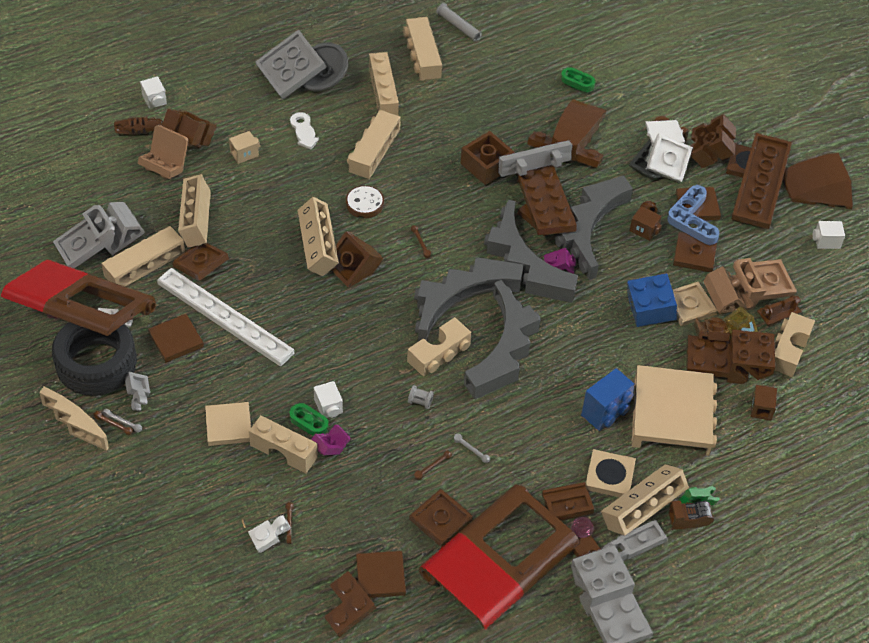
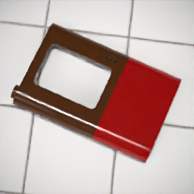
[1,260,156,336]
[419,484,579,630]

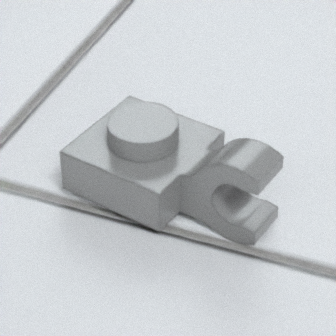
[125,372,150,411]

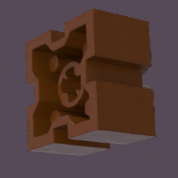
[162,109,217,148]
[690,114,736,168]

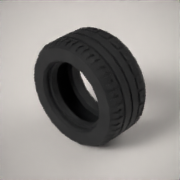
[52,322,137,396]

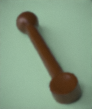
[411,225,431,258]
[93,411,133,435]
[414,451,452,480]
[285,502,294,544]

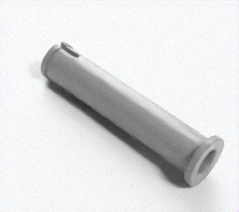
[436,3,482,42]

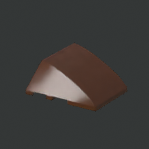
[782,152,853,210]

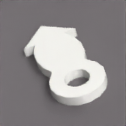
[290,112,319,150]

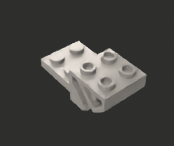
[53,202,145,268]
[571,545,653,643]

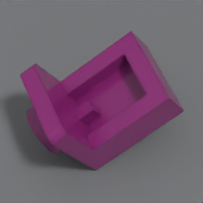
[544,248,576,274]
[311,425,350,455]

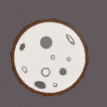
[346,185,384,218]

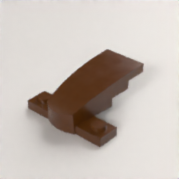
[527,99,607,168]

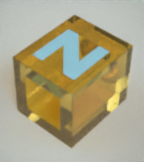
[724,307,758,335]

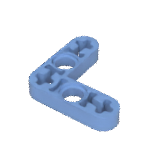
[667,185,720,245]

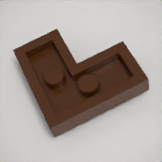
[324,571,377,637]

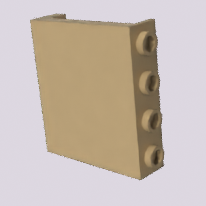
[631,365,717,456]

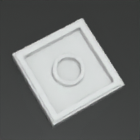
[646,133,693,183]

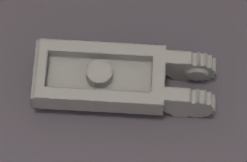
[602,520,667,561]

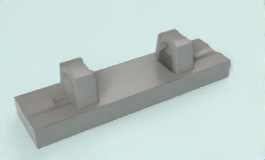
[499,140,572,177]

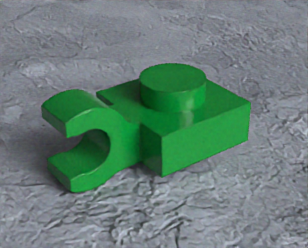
[678,486,720,505]

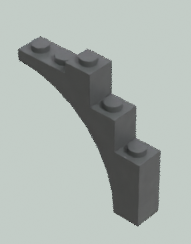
[555,176,633,280]
[484,200,578,303]
[414,257,523,342]
[464,280,541,399]

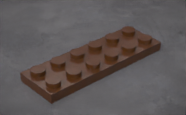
[731,133,792,229]
[516,165,577,235]

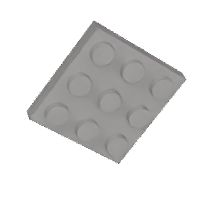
[255,30,327,99]

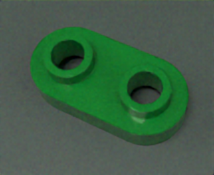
[561,67,596,92]
[290,403,329,436]

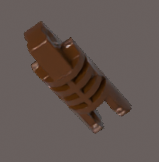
[114,117,163,135]

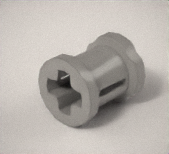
[408,385,434,409]

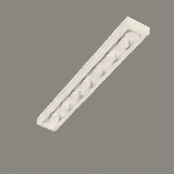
[157,268,294,367]

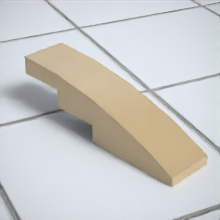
[39,386,109,451]

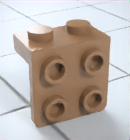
[138,125,188,179]

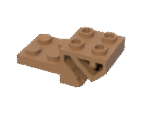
[703,258,797,314]

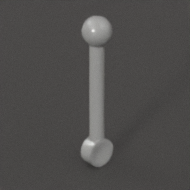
[102,409,142,432]
[454,434,490,463]

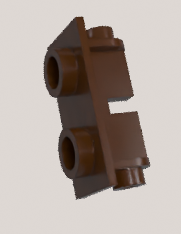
[757,295,802,326]

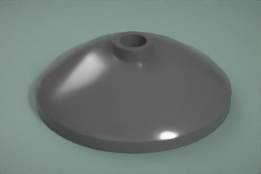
[302,43,348,91]

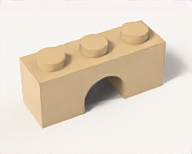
[774,312,815,377]
[407,317,471,377]
[249,416,318,473]

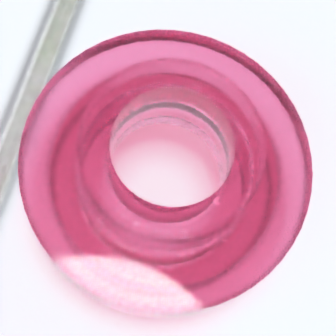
[571,517,594,538]

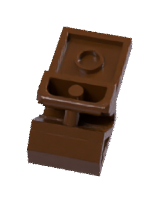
[686,329,775,384]

